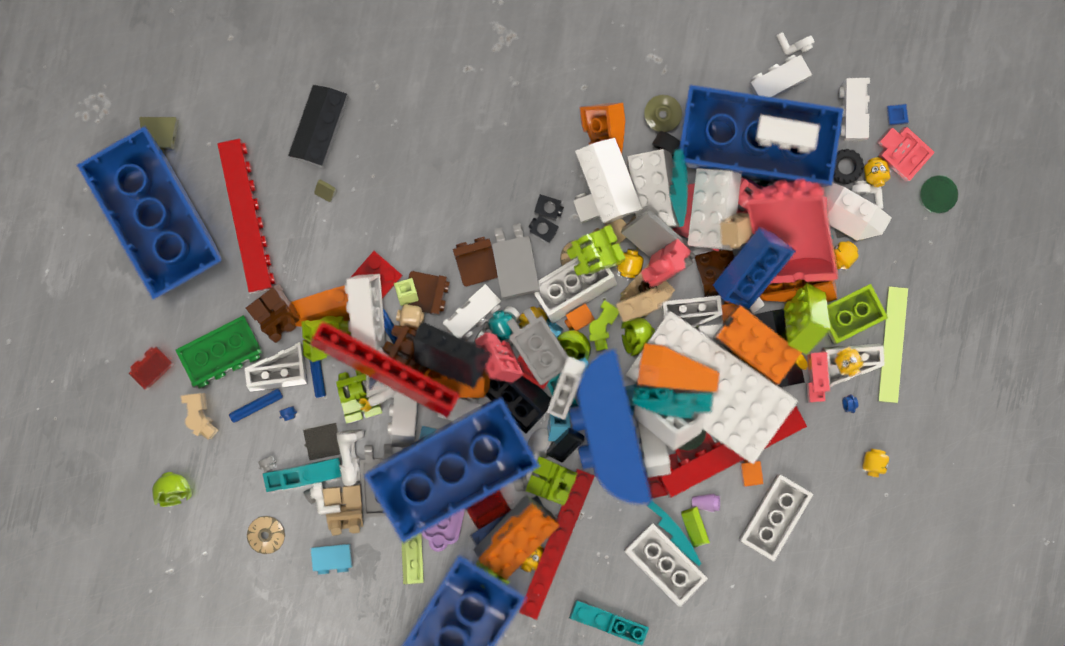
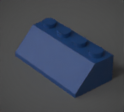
[713,227,796,309]

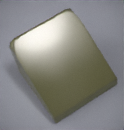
[314,179,337,202]

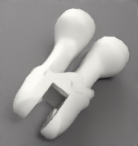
[336,430,364,486]

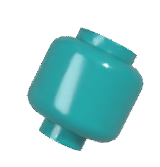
[488,311,513,340]

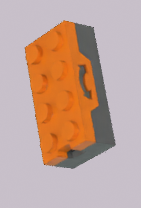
[713,306,801,385]
[473,495,559,580]

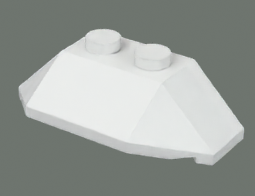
[822,182,891,241]

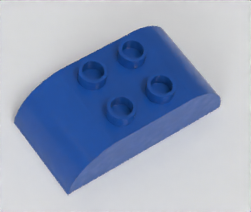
[680,85,844,187]
[77,126,222,300]
[569,349,652,504]
[364,398,540,543]
[403,555,526,646]

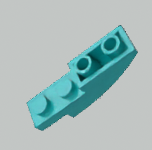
[632,387,713,418]
[263,457,341,492]
[569,600,649,646]

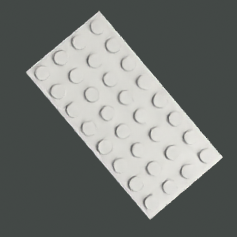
[626,311,798,464]

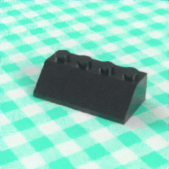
[288,85,349,169]
[753,309,805,388]
[413,322,492,389]
[485,367,552,434]

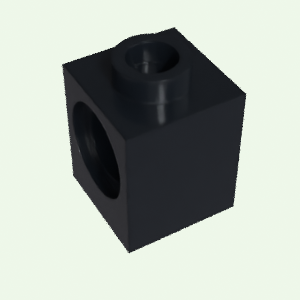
[534,194,564,221]
[528,215,559,245]

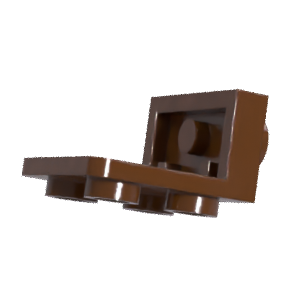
[453,237,498,287]
[695,250,735,297]
[403,271,450,316]

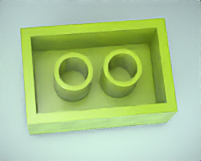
[784,283,830,355]
[827,284,888,345]

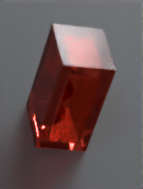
[129,346,175,390]
[466,489,511,530]

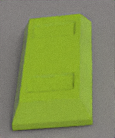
[681,507,710,548]

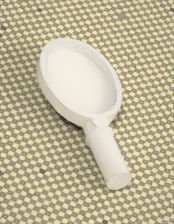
[525,429,553,481]

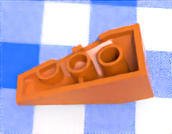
[580,103,625,154]
[759,279,837,302]
[291,285,350,327]
[638,343,720,392]

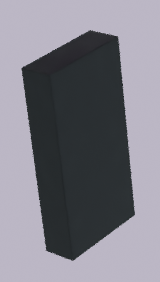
[547,428,585,463]

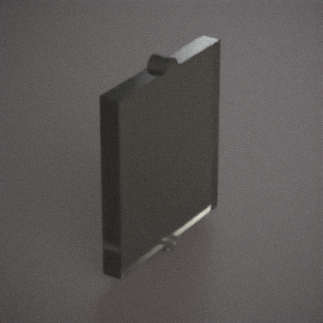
[303,423,341,461]

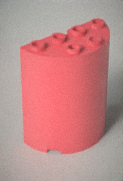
[747,179,838,283]

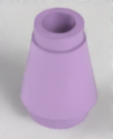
[692,494,720,513]

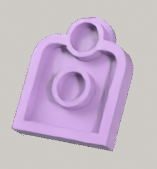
[421,509,465,552]

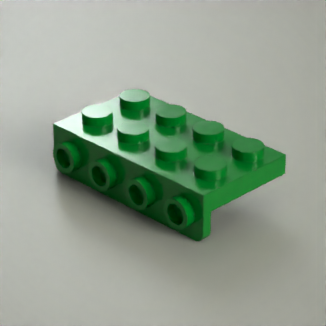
[175,315,263,389]

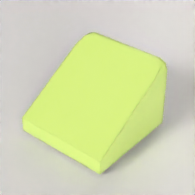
[394,278,419,306]

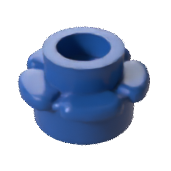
[842,394,859,413]
[279,406,297,421]

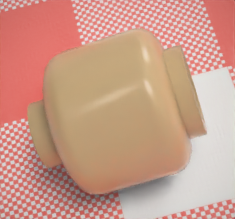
[396,304,425,331]

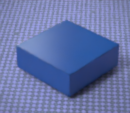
[886,104,909,126]

